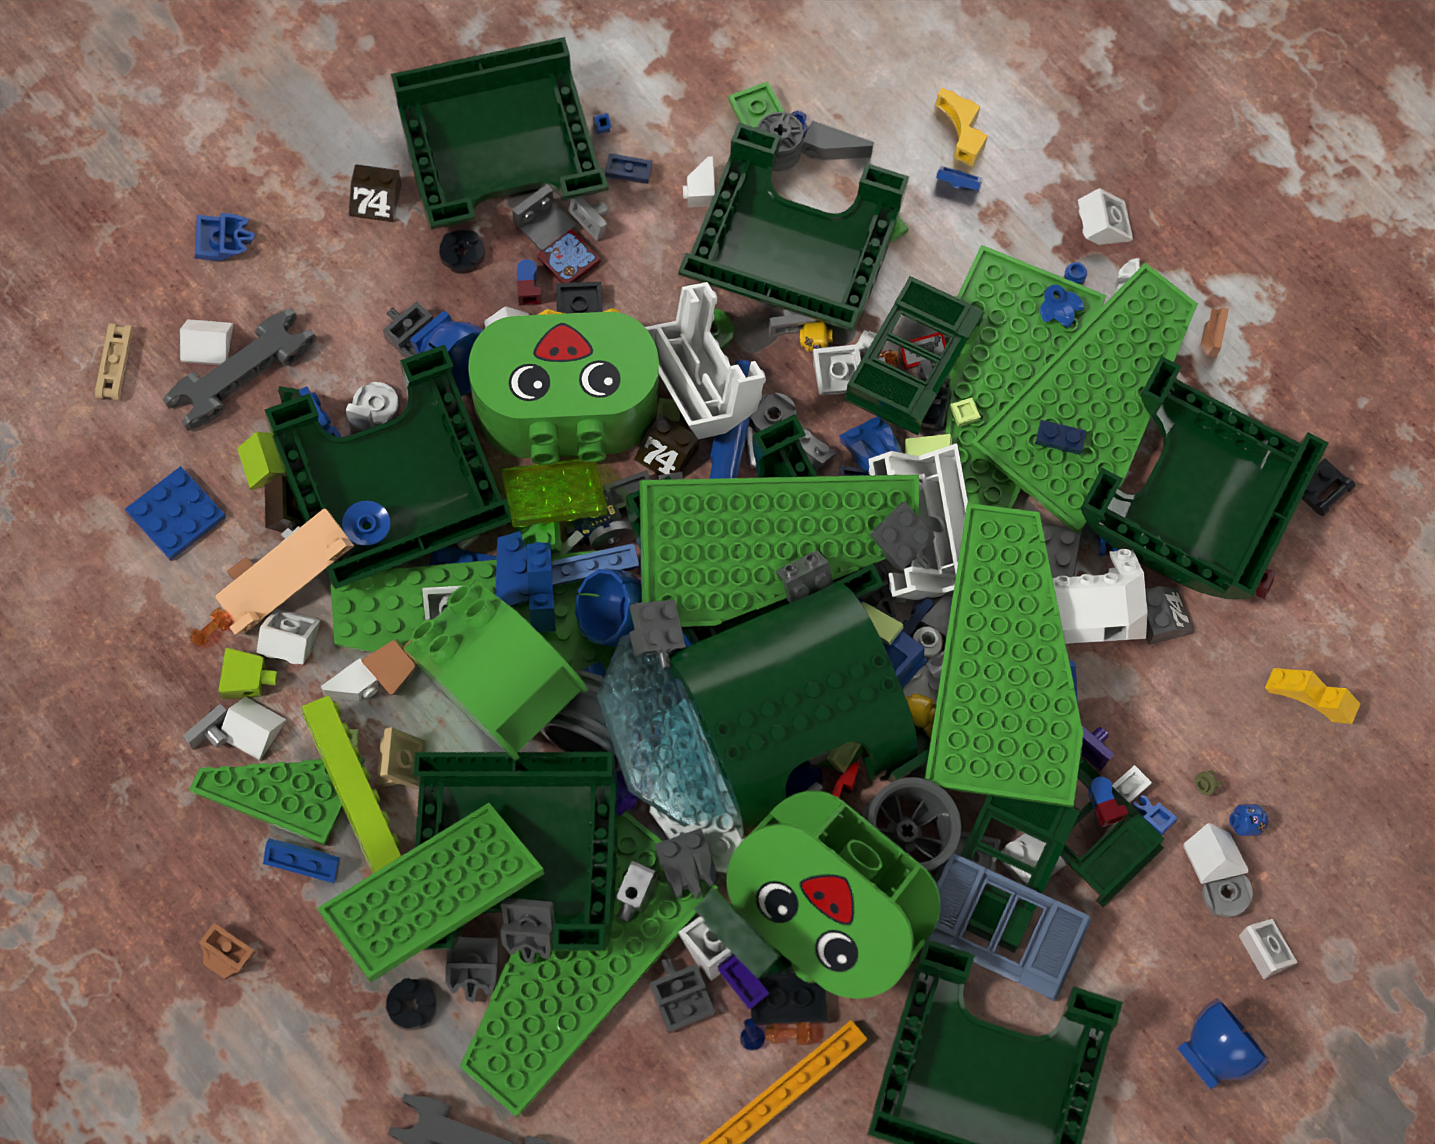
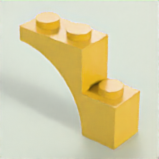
[935,87,988,167]
[1265,668,1360,724]

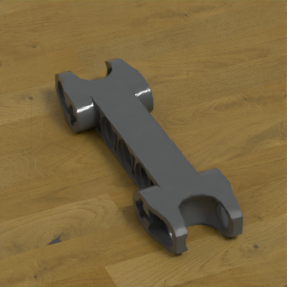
[163,308,316,431]
[388,1093,550,1144]

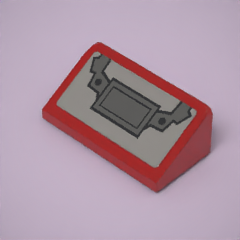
[898,332,946,370]

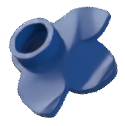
[1040,285,1084,328]

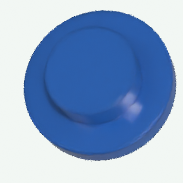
[1065,262,1087,284]

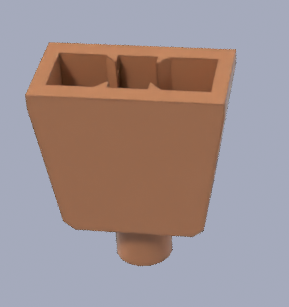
[361,639,419,695]

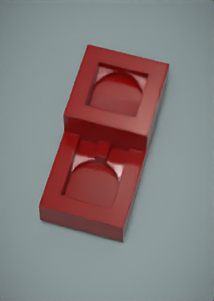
[831,763,859,798]

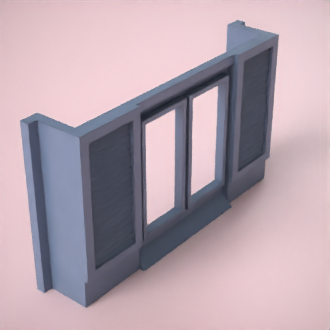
[929,853,1092,1002]

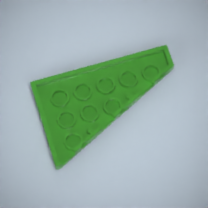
[189,757,365,846]

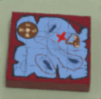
[537,229,601,283]

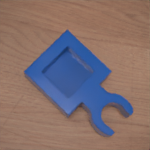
[1133,795,1178,835]

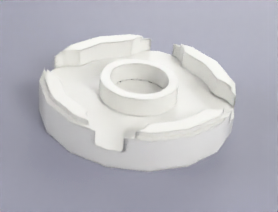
[352,382,399,426]

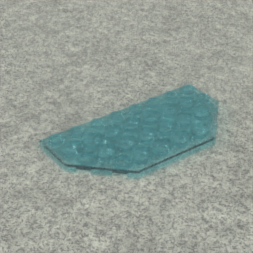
[597,634,728,827]

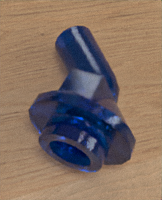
[740,1018,765,1051]

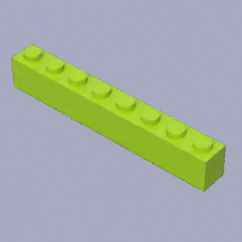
[301,695,401,874]

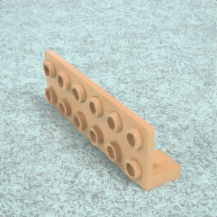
[216,509,354,635]

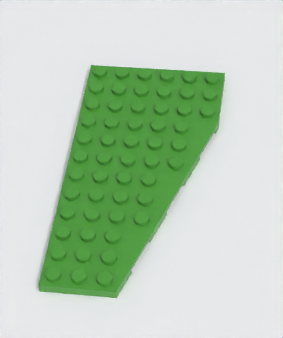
[945,245,1107,509]
[970,262,1198,534]
[640,475,920,627]
[925,503,1083,808]
[331,550,629,689]
[460,811,719,1118]

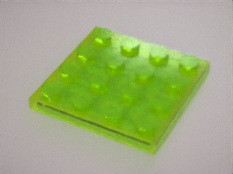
[501,459,608,527]

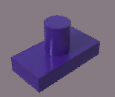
[1081,726,1114,770]
[717,956,769,1010]

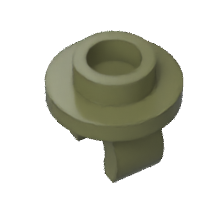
[1195,770,1222,796]

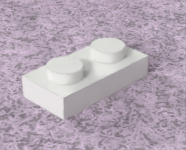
[1112,765,1152,803]

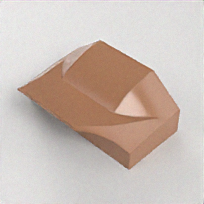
[1201,307,1229,358]
[199,923,256,979]

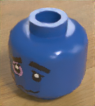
[1229,804,1268,836]

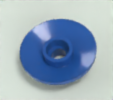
[342,501,390,546]

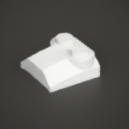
[813,344,861,395]
[1000,834,1066,886]

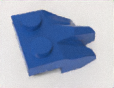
[195,213,256,261]
[839,416,901,472]

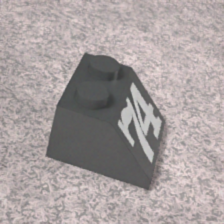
[1145,586,1194,645]

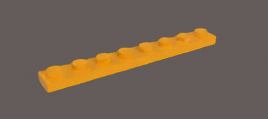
[700,1020,867,1144]

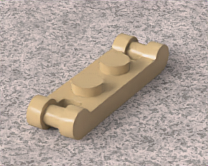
[95,323,134,401]

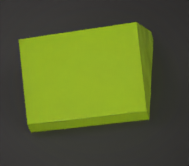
[237,431,286,490]

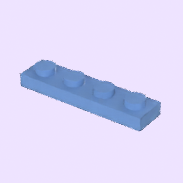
[552,543,639,587]

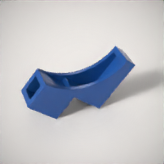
[527,542,556,632]

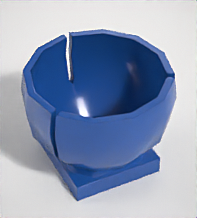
[410,311,483,396]
[575,568,642,647]
[1177,998,1269,1090]

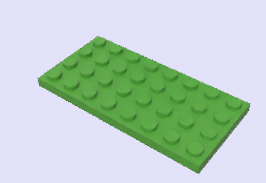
[317,803,544,983]

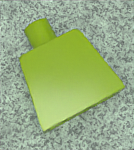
[219,648,278,700]

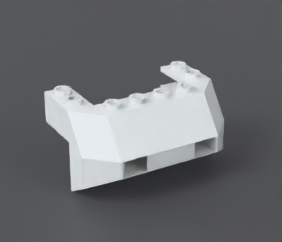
[645,282,766,439]
[868,443,968,600]
[1053,549,1147,644]

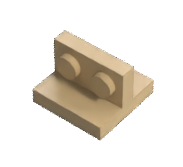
[376,728,426,789]

